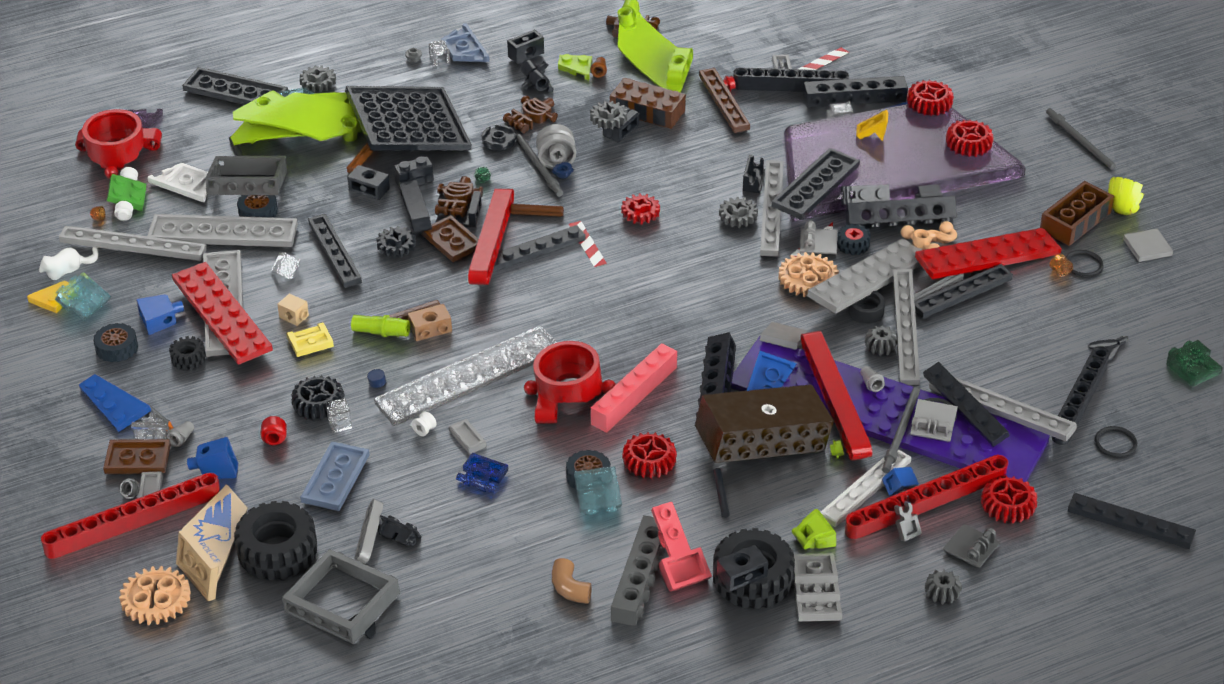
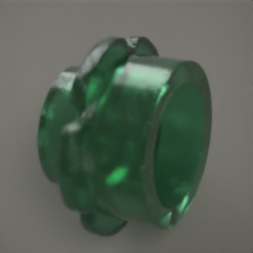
[474,167,491,183]

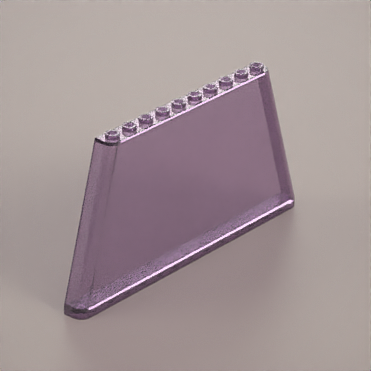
[783,104,1026,222]

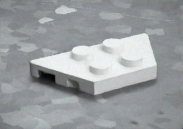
[147,163,208,202]

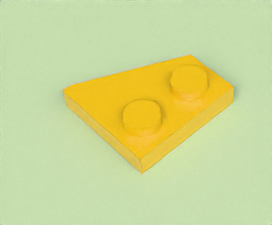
[27,280,80,313]

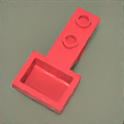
[651,502,712,592]

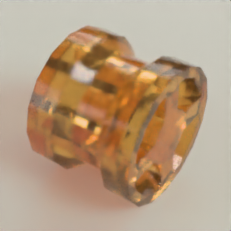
[1049,254,1073,277]

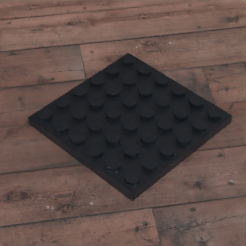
[345,86,472,151]

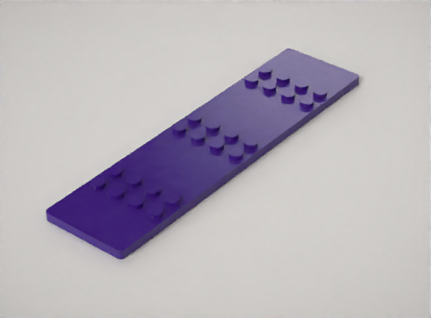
[731,336,1050,482]

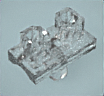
[131,412,169,439]

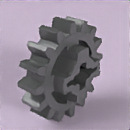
[299,65,336,93]
[590,101,627,129]
[719,197,758,228]

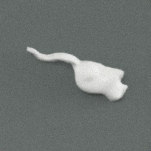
[39,247,99,280]

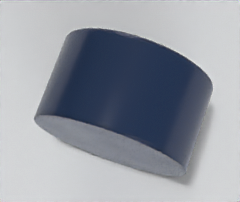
[367,369,386,388]

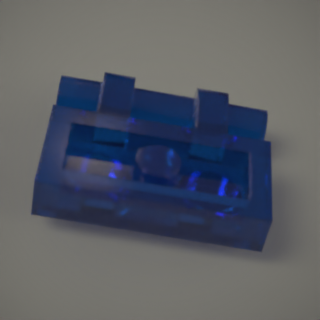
[456,453,508,493]

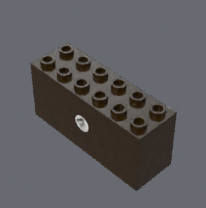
[695,384,834,463]

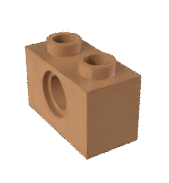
[408,304,452,341]

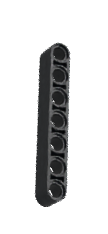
[733,67,849,92]
[1052,346,1110,445]

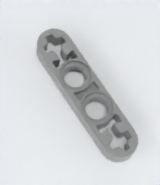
[354,499,383,565]

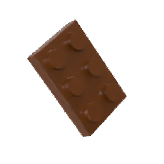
[422,215,479,262]
[103,439,171,474]

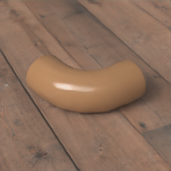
[552,558,592,604]

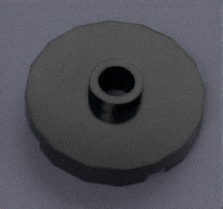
[481,125,516,150]

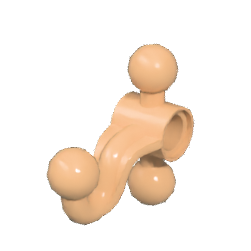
[901,221,957,250]

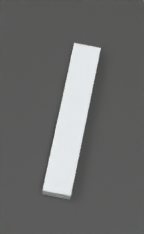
[821,449,911,528]

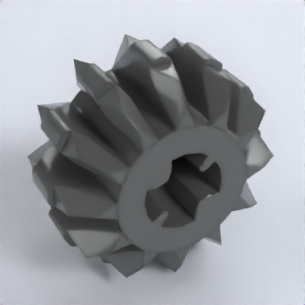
[865,325,898,356]
[925,569,962,606]

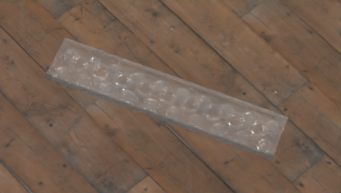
[374,325,557,426]

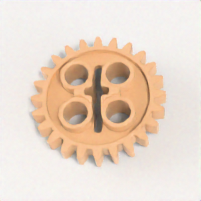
[778,252,839,298]
[119,566,191,625]

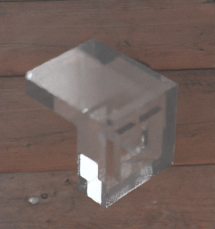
[271,252,301,280]

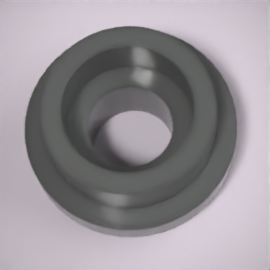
[405,47,422,62]
[120,478,140,499]

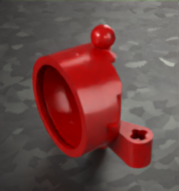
[75,109,162,179]
[524,341,616,424]

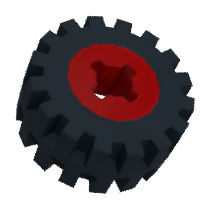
[837,224,871,255]

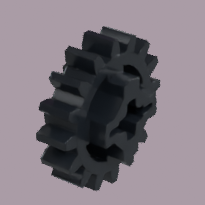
[376,226,416,258]

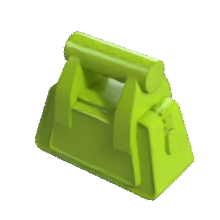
[791,509,836,549]

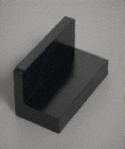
[456,191,482,228]

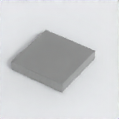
[1123,228,1173,262]
[760,322,808,350]

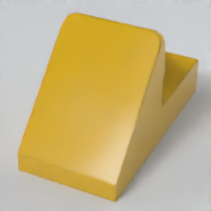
[856,110,888,141]

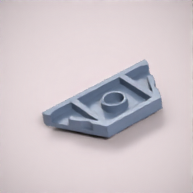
[441,23,489,62]

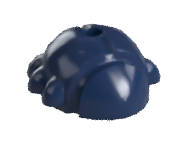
[552,162,574,179]

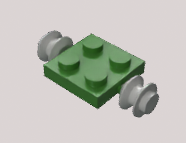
[107,167,147,221]

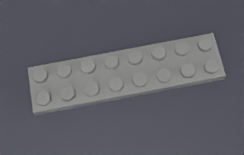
[147,214,298,247]
[807,239,923,314]
[203,250,243,357]

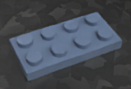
[300,441,370,511]

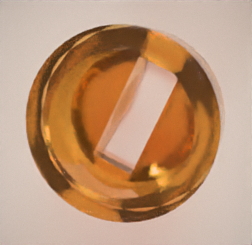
[90,206,106,221]

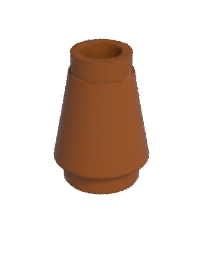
[590,57,607,78]

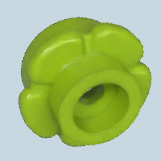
[829,440,845,459]

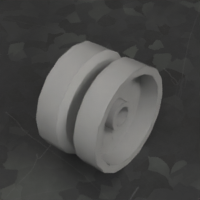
[536,124,577,169]

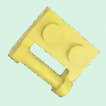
[286,322,334,357]

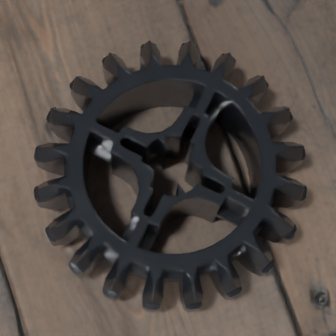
[291,375,345,421]

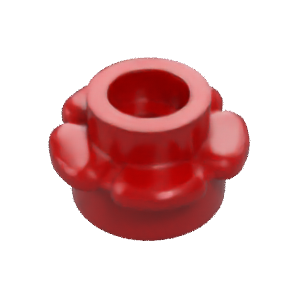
[723,76,736,92]

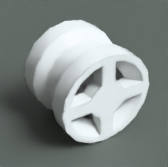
[411,411,437,437]

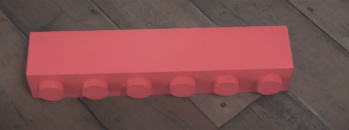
[591,343,677,433]

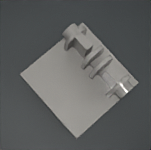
[800,220,837,254]
[910,399,958,442]

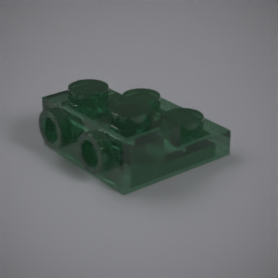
[1166,340,1223,387]

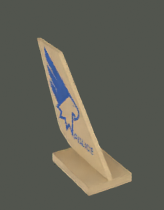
[176,484,248,601]

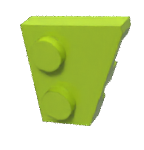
[558,54,593,80]

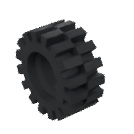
[169,336,206,371]

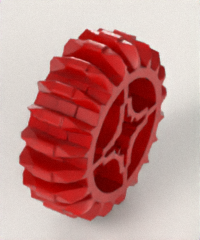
[907,79,954,116]
[945,119,994,157]
[622,432,677,479]
[981,475,1038,524]

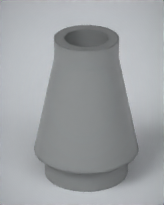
[860,366,885,392]
[167,421,194,447]

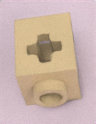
[278,293,309,326]

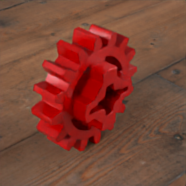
[621,193,660,224]

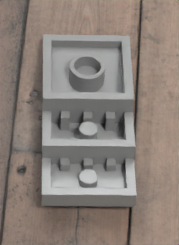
[794,553,842,621]

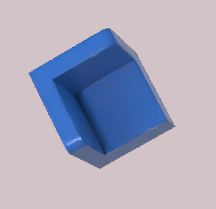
[882,467,919,496]

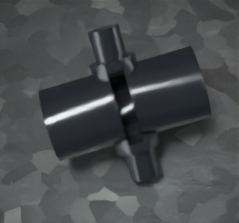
[521,60,554,93]

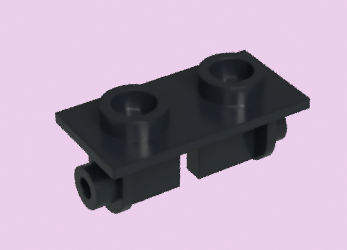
[377,515,422,546]

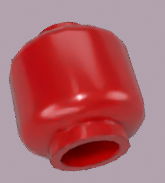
[260,416,287,446]

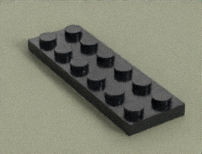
[182,67,289,105]
[771,148,860,220]

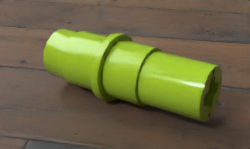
[351,315,411,337]

